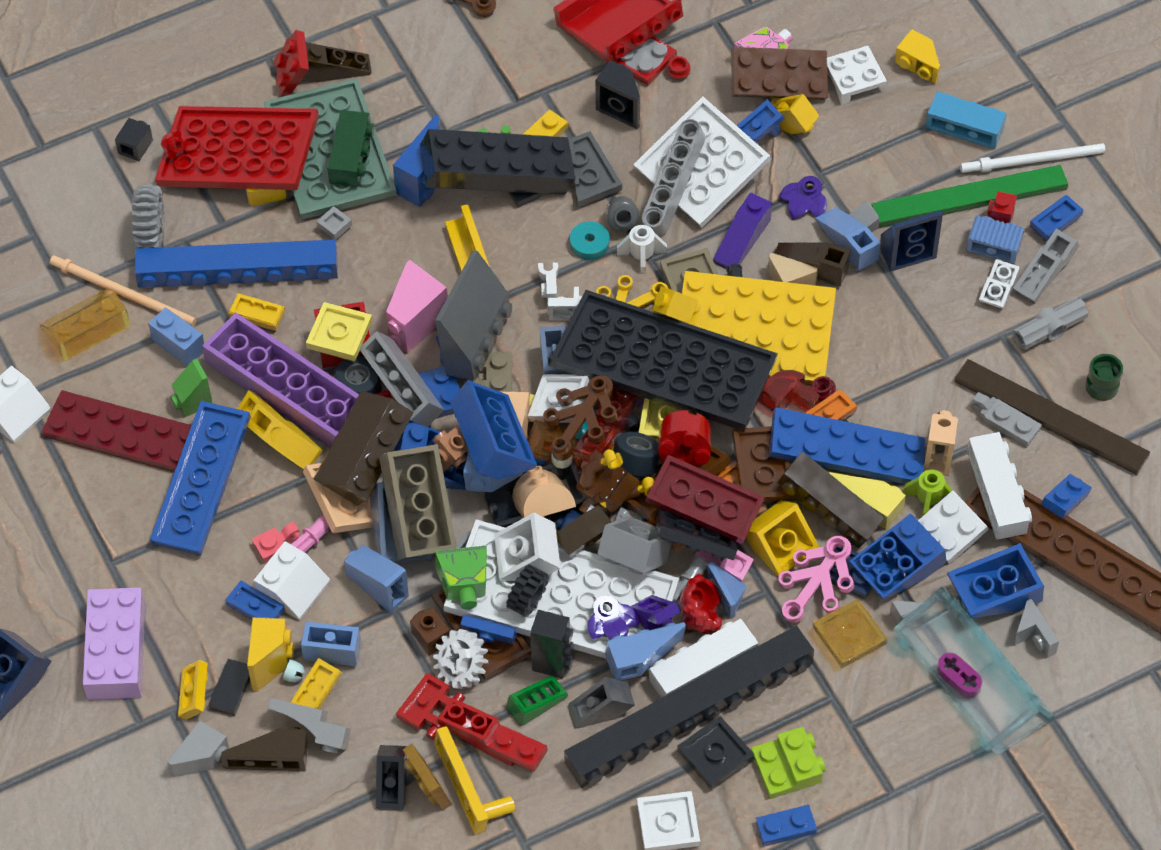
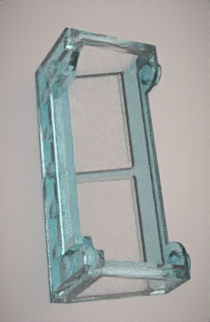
[893,587,1056,754]

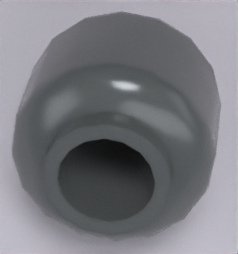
[606,196,639,231]

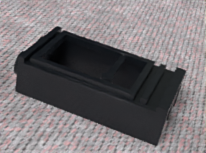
[484,458,587,528]

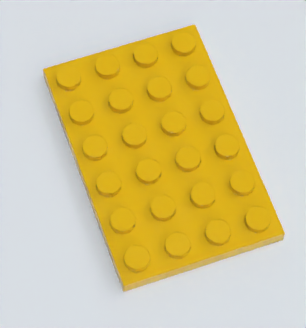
[682,271,836,384]

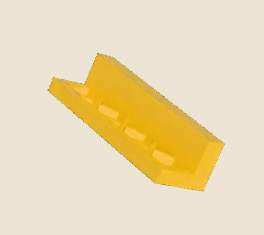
[445,204,489,272]

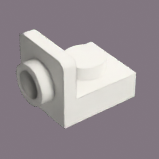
[548,287,582,321]

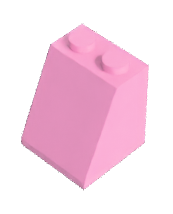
[386,260,448,354]

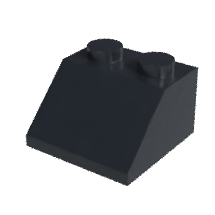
[595,60,640,129]

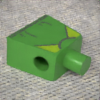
[435,545,487,610]

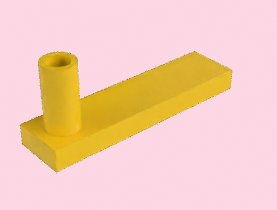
[434,726,515,835]

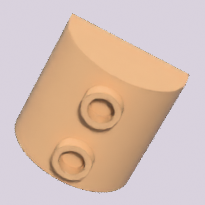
[513,466,576,518]

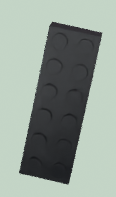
[420,129,575,195]

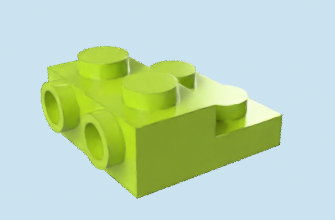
[751,726,825,799]

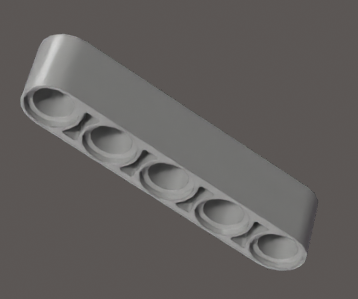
[642,119,705,236]

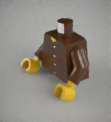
[577,449,654,513]

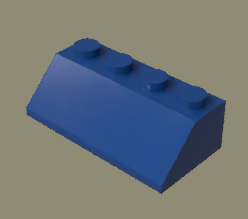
[450,380,537,480]

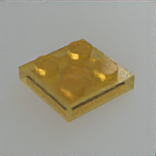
[813,598,888,668]

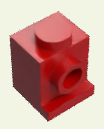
[987,191,1017,223]

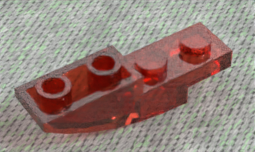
[573,388,639,462]

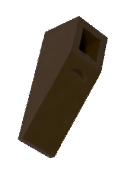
[302,42,372,82]
[774,242,851,286]

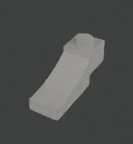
[1013,229,1079,303]
[268,698,351,753]

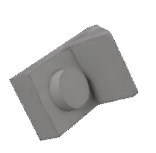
[1014,599,1059,658]

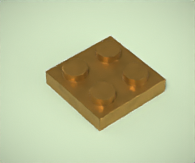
[403,744,452,810]

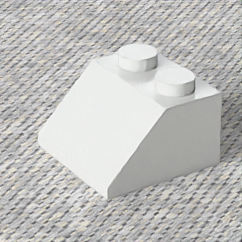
[0,366,51,443]
[494,512,561,581]
[254,541,331,621]

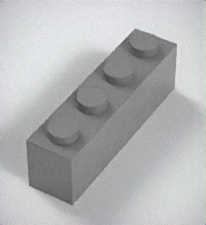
[360,331,444,427]

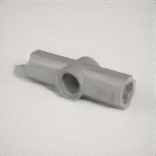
[1013,298,1089,350]

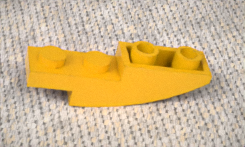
[237,390,323,469]

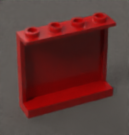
[553,0,684,63]

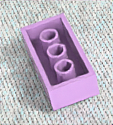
[83,588,145,700]

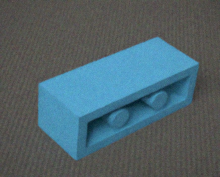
[926,91,1007,149]

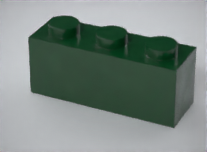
[327,110,374,186]

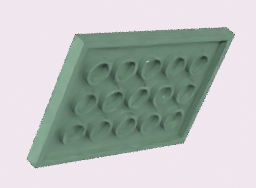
[264,78,397,220]

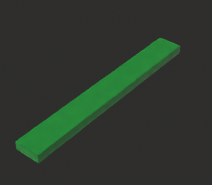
[871,165,1068,228]

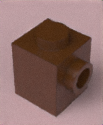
[410,607,450,656]

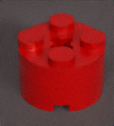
[658,410,711,468]

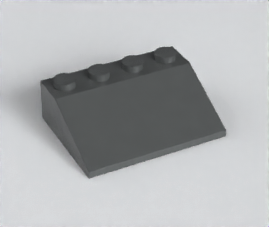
[435,250,512,380]

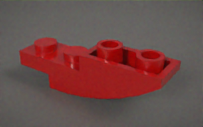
[438,698,548,772]

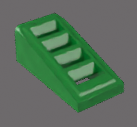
[506,675,568,726]

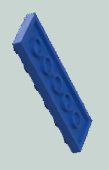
[150,401,251,556]
[769,407,925,484]

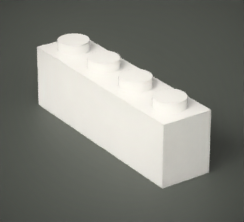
[967,432,1032,540]
[649,619,758,698]

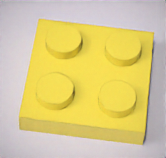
[306,302,373,361]

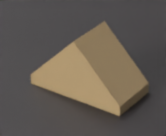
[768,253,818,286]

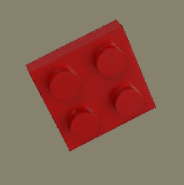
[274,30,309,97]

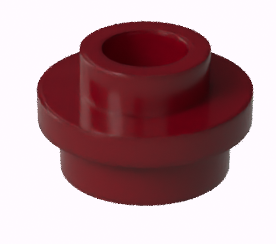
[810,376,836,401]

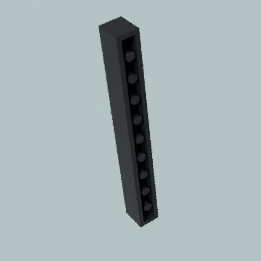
[564,625,814,788]

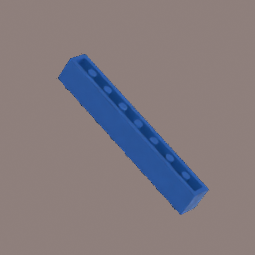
[135,239,338,288]

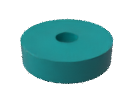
[570,221,610,260]

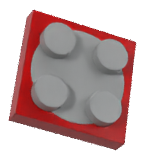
[615,37,677,86]

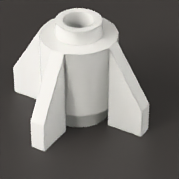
[617,225,667,273]

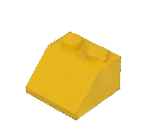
[746,500,820,576]
[247,618,294,691]

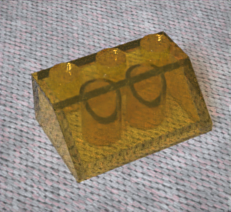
[39,289,131,361]

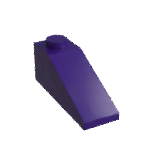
[713,192,772,270]

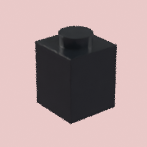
[115,118,153,161]

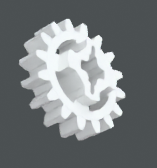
[433,629,488,689]

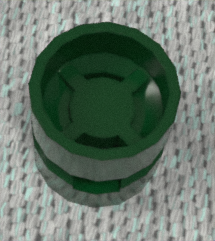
[1086,353,1123,401]

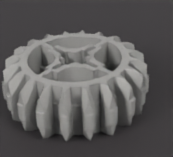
[132,184,165,248]

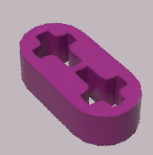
[937,653,982,698]

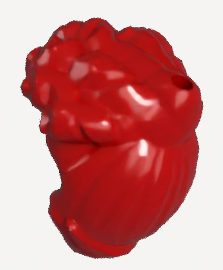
[679,573,722,635]

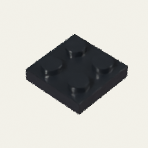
[677,716,755,790]

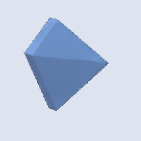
[707,562,747,619]

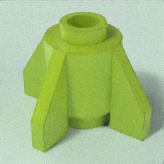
[903,469,953,517]

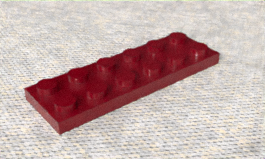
[41,390,192,472]

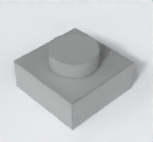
[316,206,352,239]

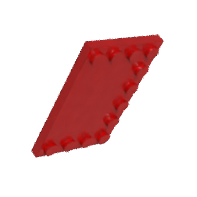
[155,106,319,190]

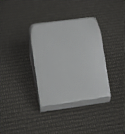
[849,201,879,231]
[890,601,925,629]

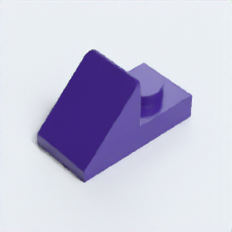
[631,595,680,630]

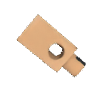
[924,410,958,476]

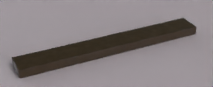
[955,359,1150,475]

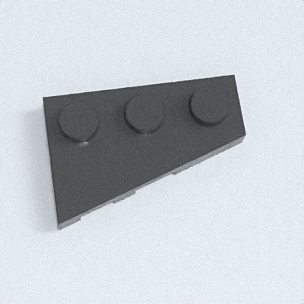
[568,131,622,207]

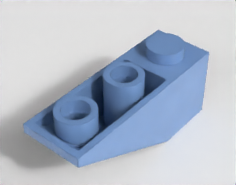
[815,207,880,271]
[605,622,686,680]

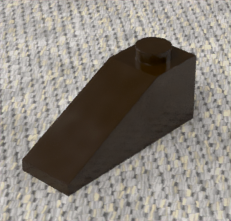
[221,727,308,771]

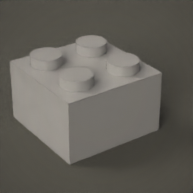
[597,516,672,574]

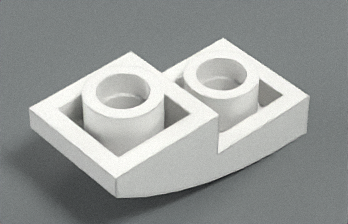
[979,259,1020,309]

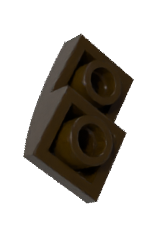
[556,505,612,558]

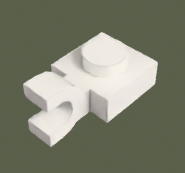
[538,262,558,308]

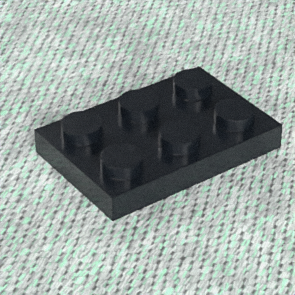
[656,508,737,560]

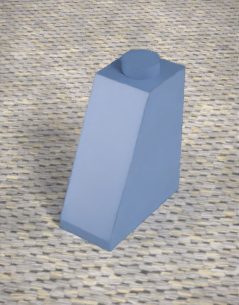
[344,545,409,613]

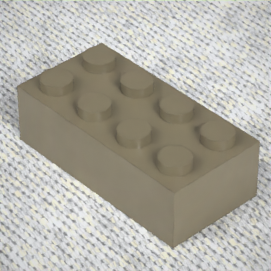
[379,444,457,560]

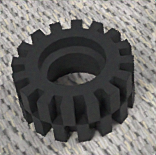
[506,564,549,617]

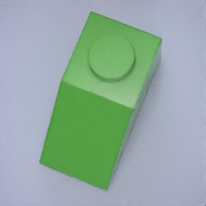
[170,359,212,417]

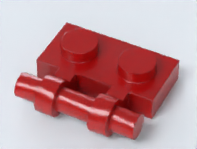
[396,673,465,740]

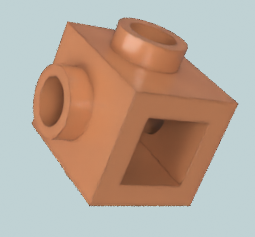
[432,427,468,473]

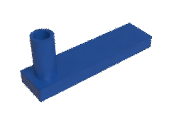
[736,99,784,143]

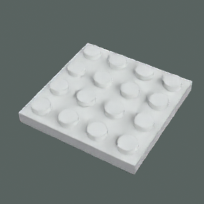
[633,97,772,228]

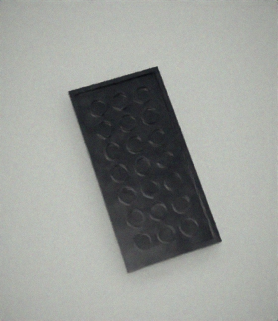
[549,290,778,432]

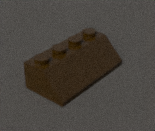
[313,391,414,506]

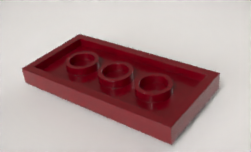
[646,455,765,545]

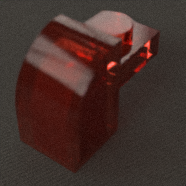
[759,370,820,412]

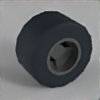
[335,356,382,394]
[613,432,660,477]

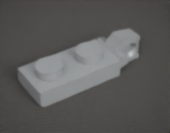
[971,392,1042,447]

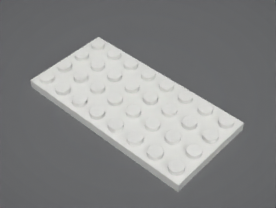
[443,519,679,671]

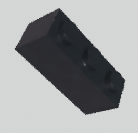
[530,609,574,679]

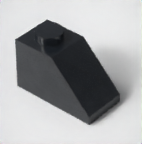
[376,745,407,809]

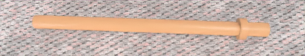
[50,255,197,327]

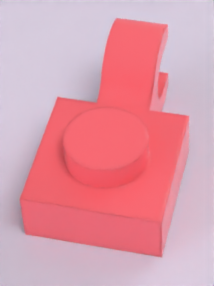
[252,522,300,564]

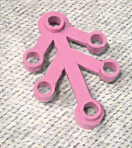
[778,536,854,623]

